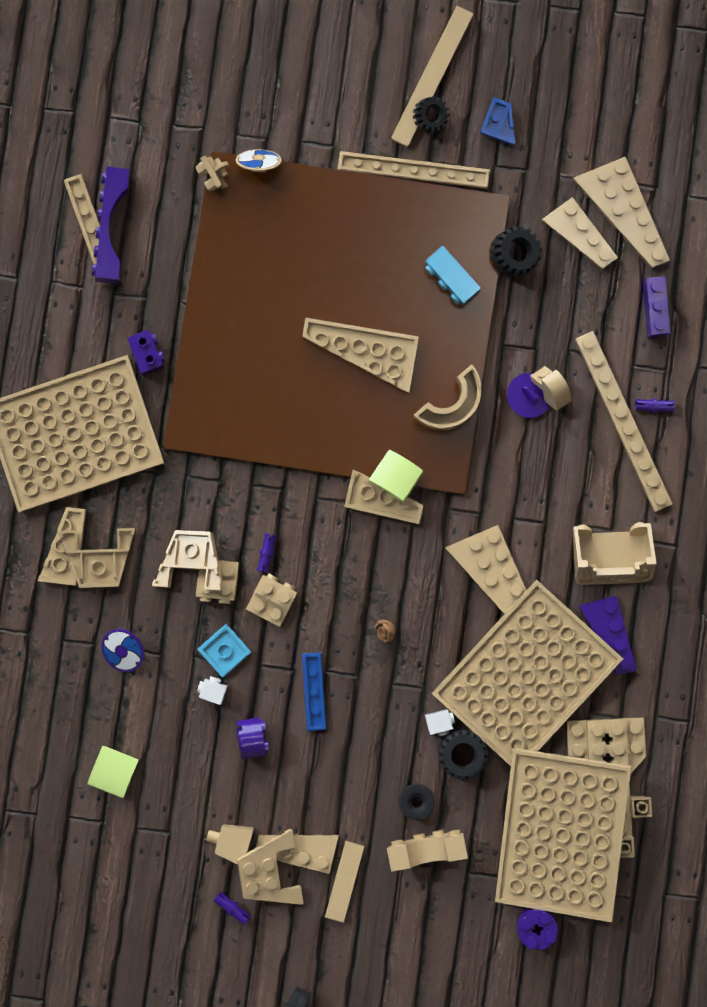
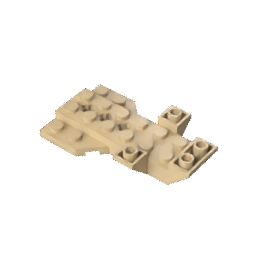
[566,717,652,858]

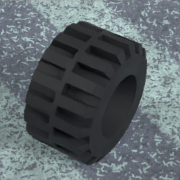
[489,226,542,277]
[438,730,488,780]

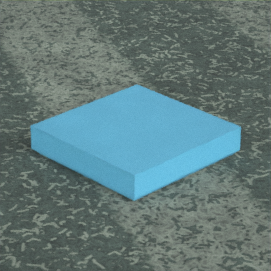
[197,623,252,678]

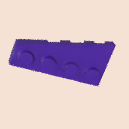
[578,596,636,675]

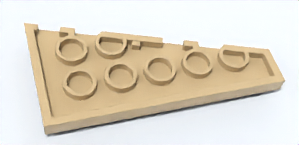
[572,157,670,269]
[302,318,419,394]
[445,525,526,614]

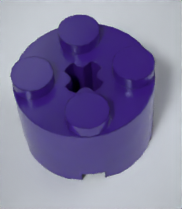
[236,717,269,760]
[516,908,557,950]

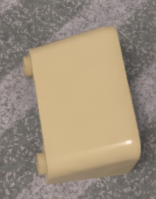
[573,522,657,585]

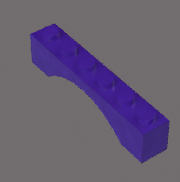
[92,166,130,284]

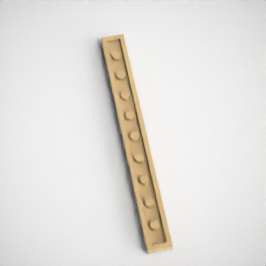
[575,331,672,512]

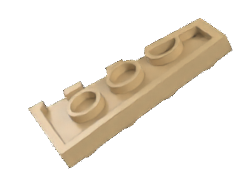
[542,197,618,270]
[344,469,423,524]
[38,507,86,586]
[256,835,339,874]

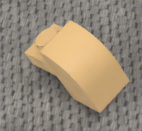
[530,366,572,411]

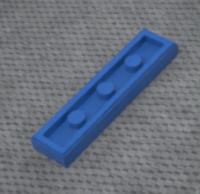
[302,652,326,731]

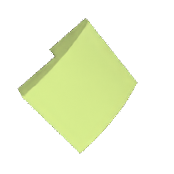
[369,450,424,503]
[87,746,139,798]

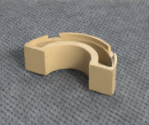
[413,364,481,430]
[387,830,468,872]

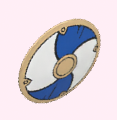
[236,149,281,172]

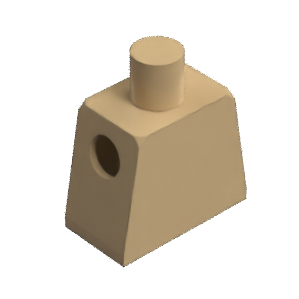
[206,824,254,864]

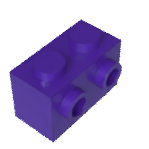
[127,330,166,376]

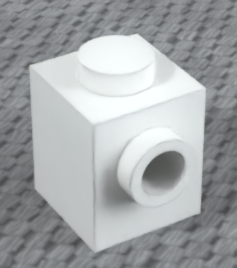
[197,676,228,705]
[425,709,455,736]

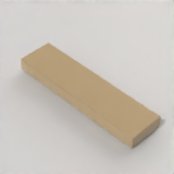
[325,841,364,923]

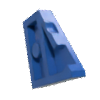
[480,97,515,146]

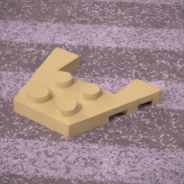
[59,528,135,588]
[152,530,223,591]
[237,829,304,904]

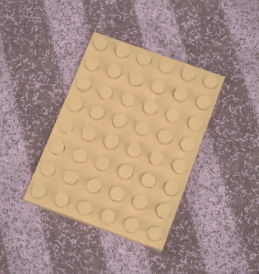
[0,355,165,513]
[432,579,623,766]
[495,748,632,922]

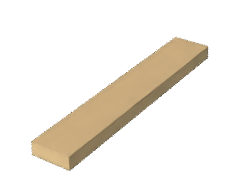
[64,174,120,287]

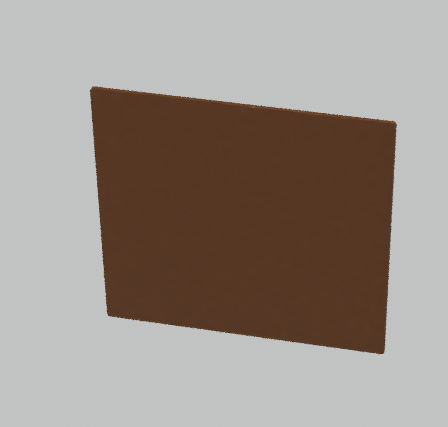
[163,151,509,494]

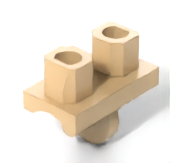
[196,155,229,191]

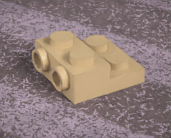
[196,560,239,604]
[246,573,297,627]

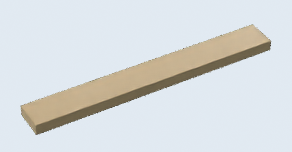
[391,6,473,148]
[338,151,490,190]

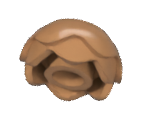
[375,619,396,643]

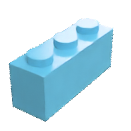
[425,246,481,307]

